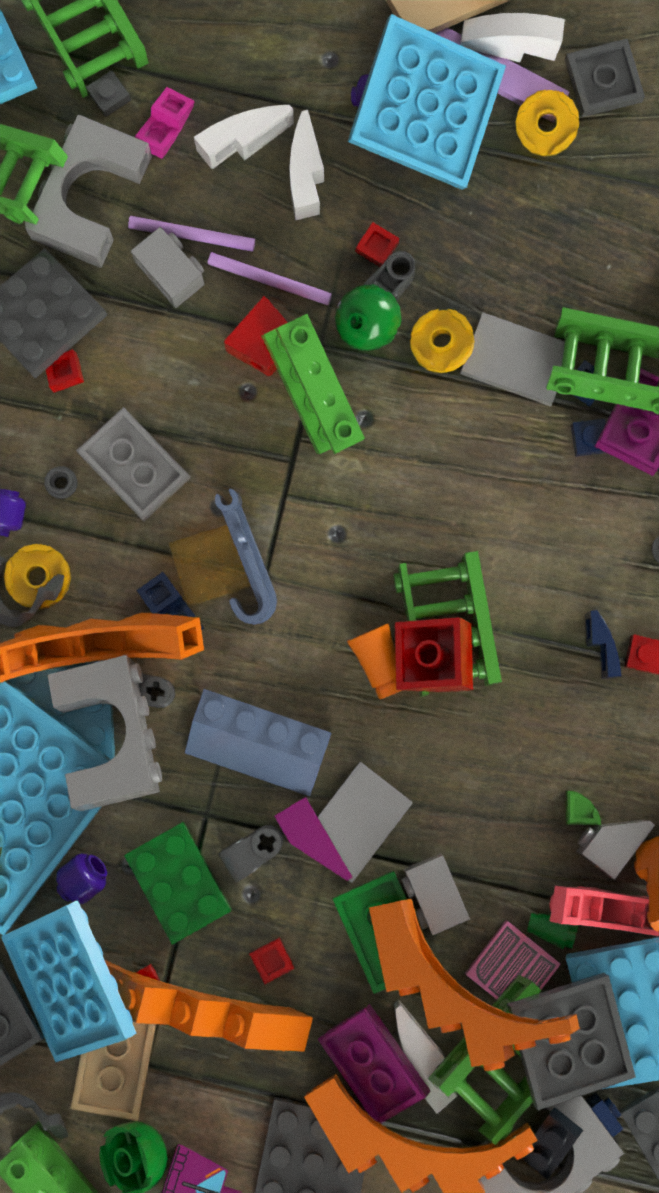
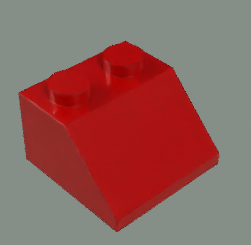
[395,617,473,692]

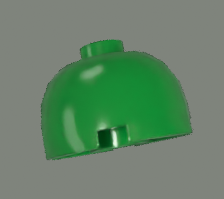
[334,284,402,351]
[99,1121,168,1193]

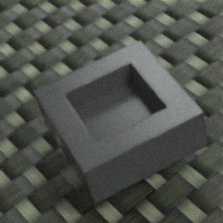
[86,70,131,117]

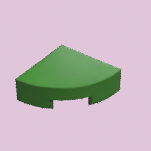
[566,791,601,825]

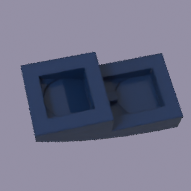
[136,572,205,631]
[585,610,621,679]

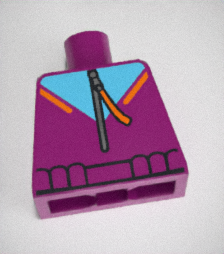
[161,1144,242,1193]

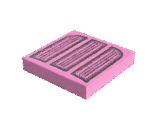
[465,920,561,1000]

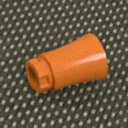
[346,623,402,699]

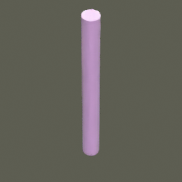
[128,216,255,252]
[208,252,332,306]

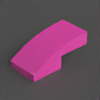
[135,87,194,159]

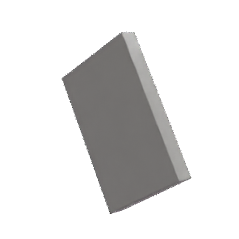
[460,312,565,406]
[76,407,191,522]
[318,762,413,883]

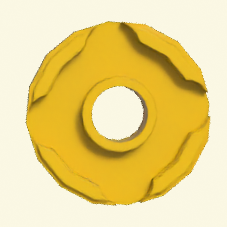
[516,90,579,157]
[410,309,475,373]
[4,544,71,610]

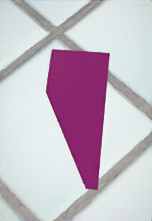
[274,797,353,881]

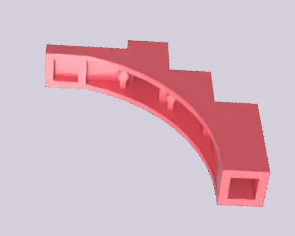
[550,886,659,936]

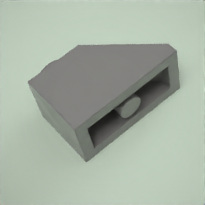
[576,820,655,879]

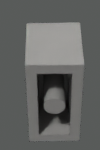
[131,227,205,309]
[401,853,470,935]

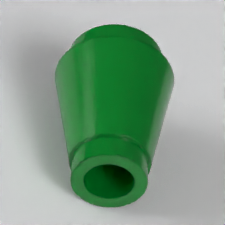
[527,913,578,950]

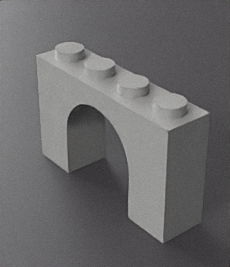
[25,115,152,268]
[47,655,162,811]
[479,1096,624,1193]

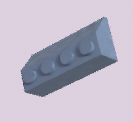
[185,689,332,796]

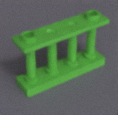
[21,0,149,98]
[0,124,68,225]
[546,307,659,414]
[261,314,365,454]
[393,551,502,697]
[428,975,541,1145]
[0,1121,99,1193]

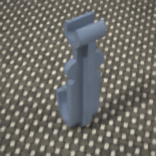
[215,488,277,625]

